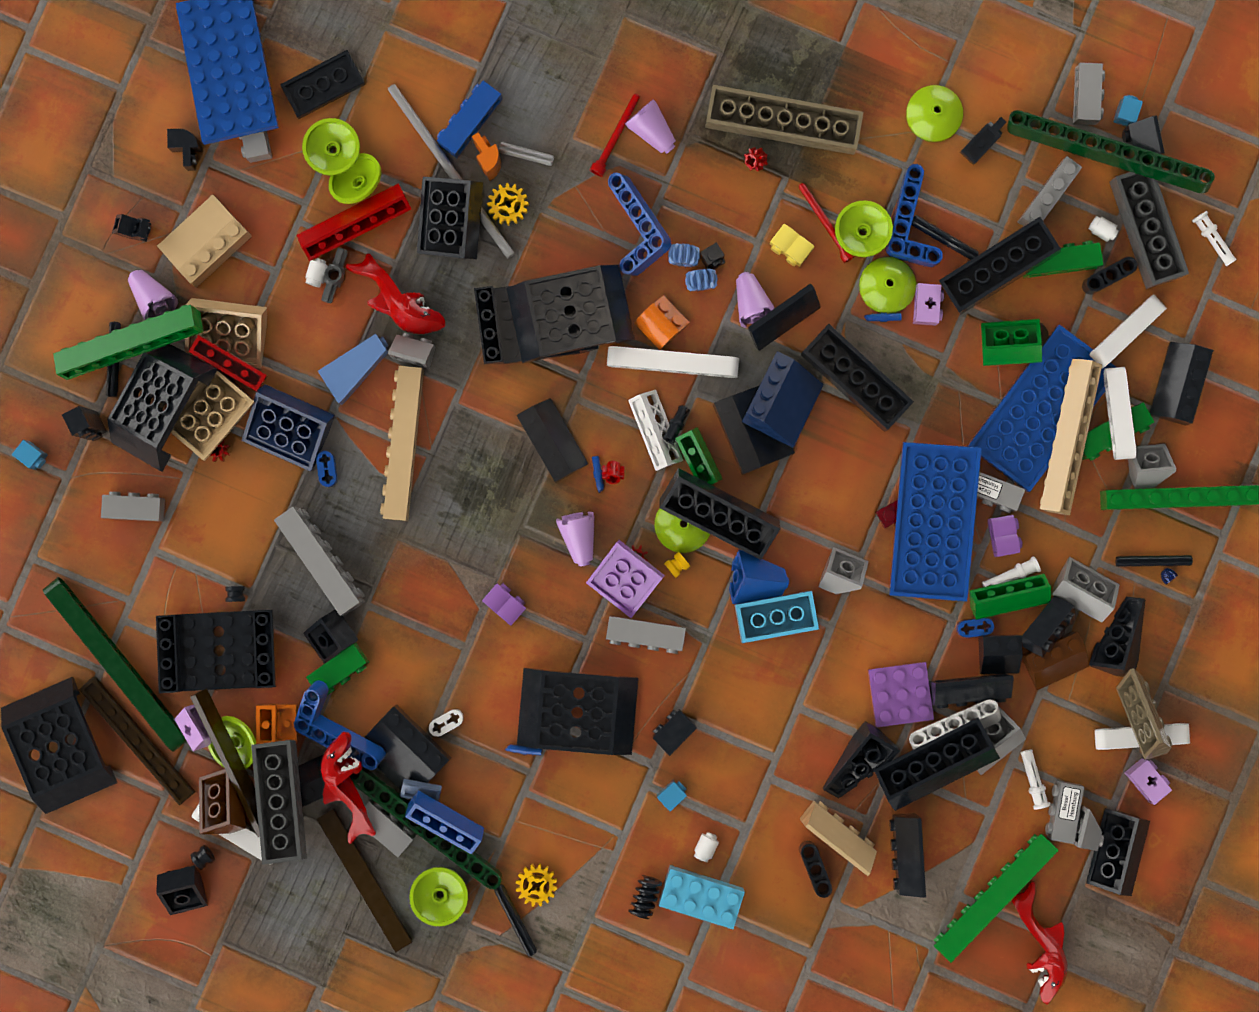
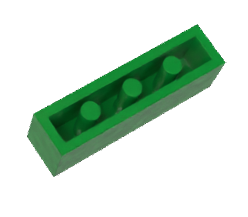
[1023,241,1103,279]
[1082,402,1154,461]
[970,574,1051,620]

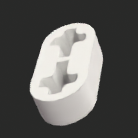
[429,709,464,737]

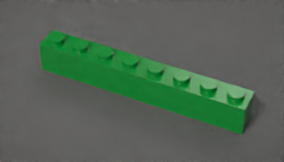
[53,305,204,380]
[1100,485,1259,510]
[934,834,1059,963]

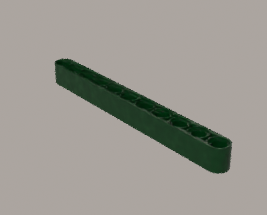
[1007,110,1215,194]
[42,577,187,752]
[350,767,502,890]

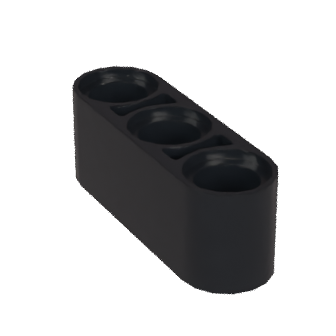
[1082,257,1138,295]
[799,841,832,898]

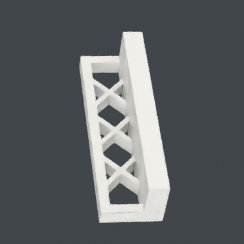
[628,390,683,471]

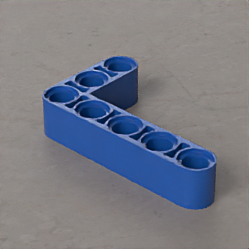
[886,164,943,267]
[608,173,671,276]
[294,680,386,770]

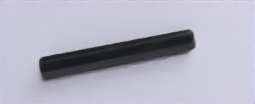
[911,215,979,260]
[106,322,121,397]
[1115,555,1193,567]
[494,884,537,957]

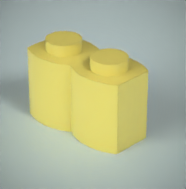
[770,224,814,267]

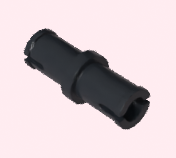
[663,405,690,444]

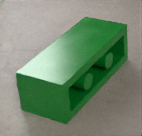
[675,427,723,485]
[306,643,369,696]

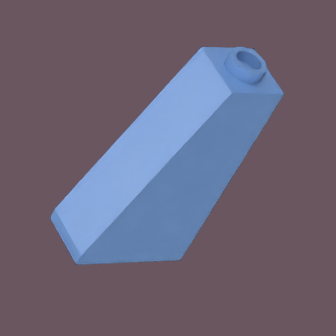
[318,334,389,405]

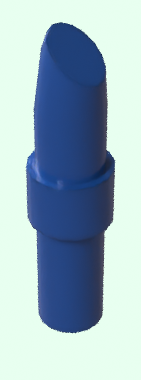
[864,312,902,322]
[592,456,604,493]
[505,745,542,756]

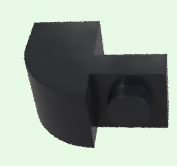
[167,129,203,171]
[112,214,151,242]

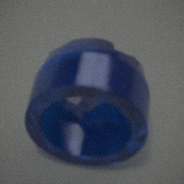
[1160,568,1178,585]

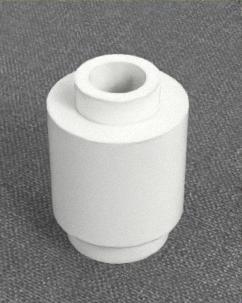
[1088,216,1119,242]
[305,258,328,288]
[694,832,719,863]

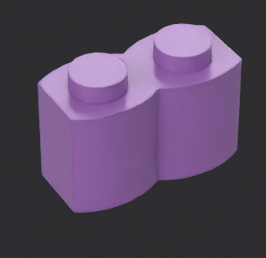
[988,515,1022,557]
[482,583,526,626]

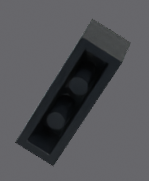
[62,406,107,441]
[1021,596,1076,658]

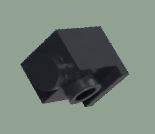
[700,242,725,269]

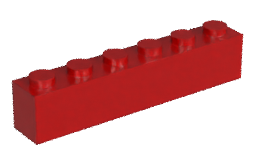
[296,183,412,261]

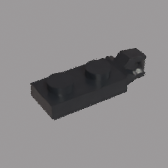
[960,117,1006,165]

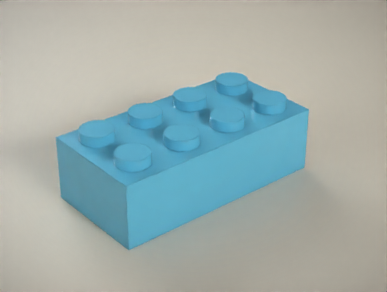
[734,591,819,643]
[658,865,745,929]

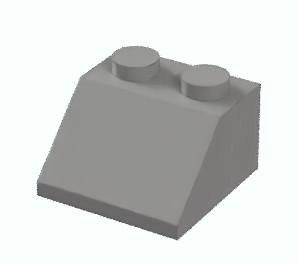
[388,333,436,369]

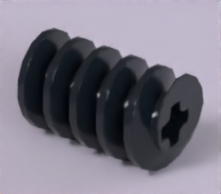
[628,875,662,919]

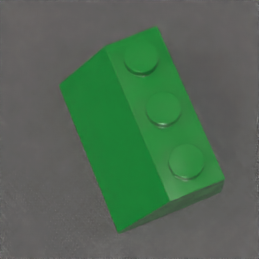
[981,319,1042,366]

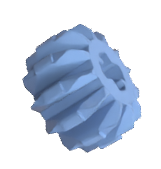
[668,243,700,267]
[685,269,718,291]

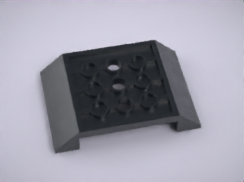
[506,265,635,364]
[474,286,598,365]
[107,344,218,472]
[156,610,276,693]
[517,668,638,755]
[1,677,118,814]

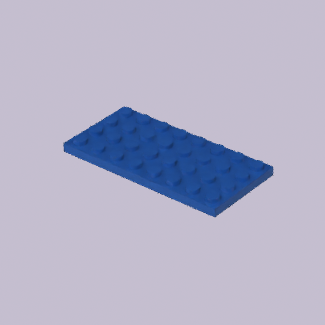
[175,0,279,145]
[967,324,1116,492]
[889,442,982,601]

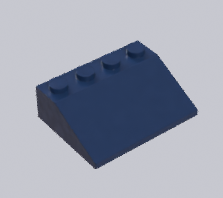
[742,351,824,448]
[241,384,335,472]

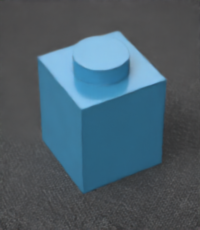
[1113,95,1143,126]
[12,440,47,470]
[656,780,687,811]

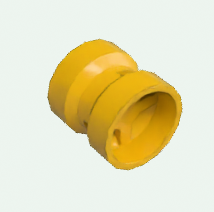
[664,552,690,578]

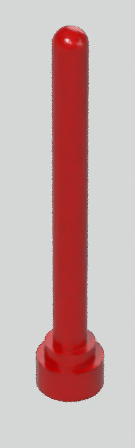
[589,94,640,177]
[799,183,855,263]

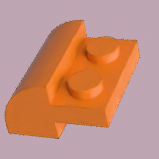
[472,132,501,181]
[634,295,690,350]
[256,704,297,744]

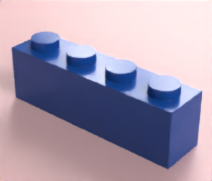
[437,81,502,159]
[405,790,484,854]

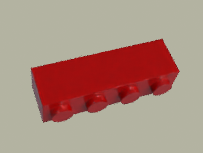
[188,335,268,392]

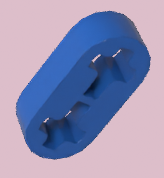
[316,451,338,487]
[956,618,994,638]

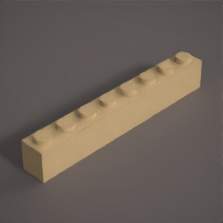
[1040,359,1102,515]
[380,366,424,521]

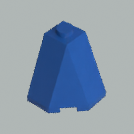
[729,550,789,604]

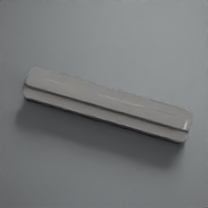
[498,142,554,166]

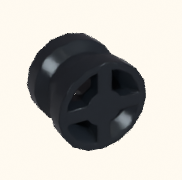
[225,586,245,602]
[190,845,215,870]

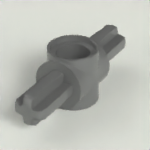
[321,248,348,303]

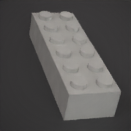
[274,506,365,616]

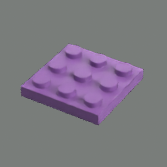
[586,540,665,618]
[868,662,934,727]

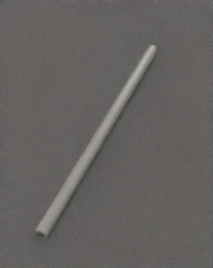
[388,84,515,259]

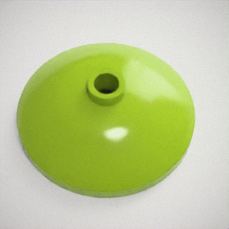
[906,85,963,142]
[302,118,360,176]
[329,153,381,204]
[835,201,893,257]
[859,257,916,313]
[655,508,710,553]
[208,716,256,769]
[409,867,468,926]

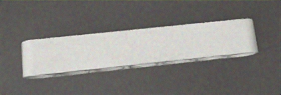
[607,346,739,378]

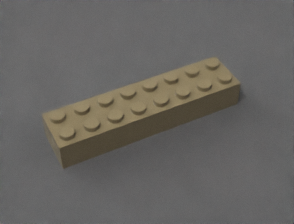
[705,85,864,155]

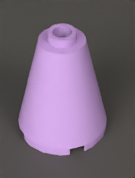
[625,99,676,154]
[128,270,178,320]
[736,272,775,328]
[556,512,595,566]

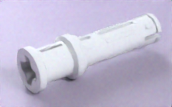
[1192,211,1237,266]
[982,556,1041,587]
[1020,749,1051,810]

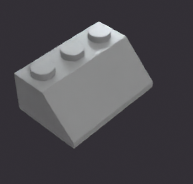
[1051,557,1120,623]
[977,706,1026,775]

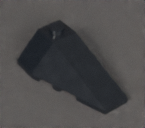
[1089,597,1146,677]
[823,721,900,799]

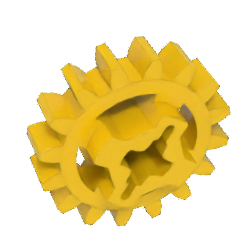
[487,183,529,226]
[516,863,557,907]

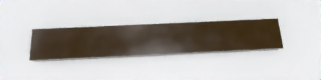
[79,677,195,806]
[191,689,260,837]
[316,809,413,953]

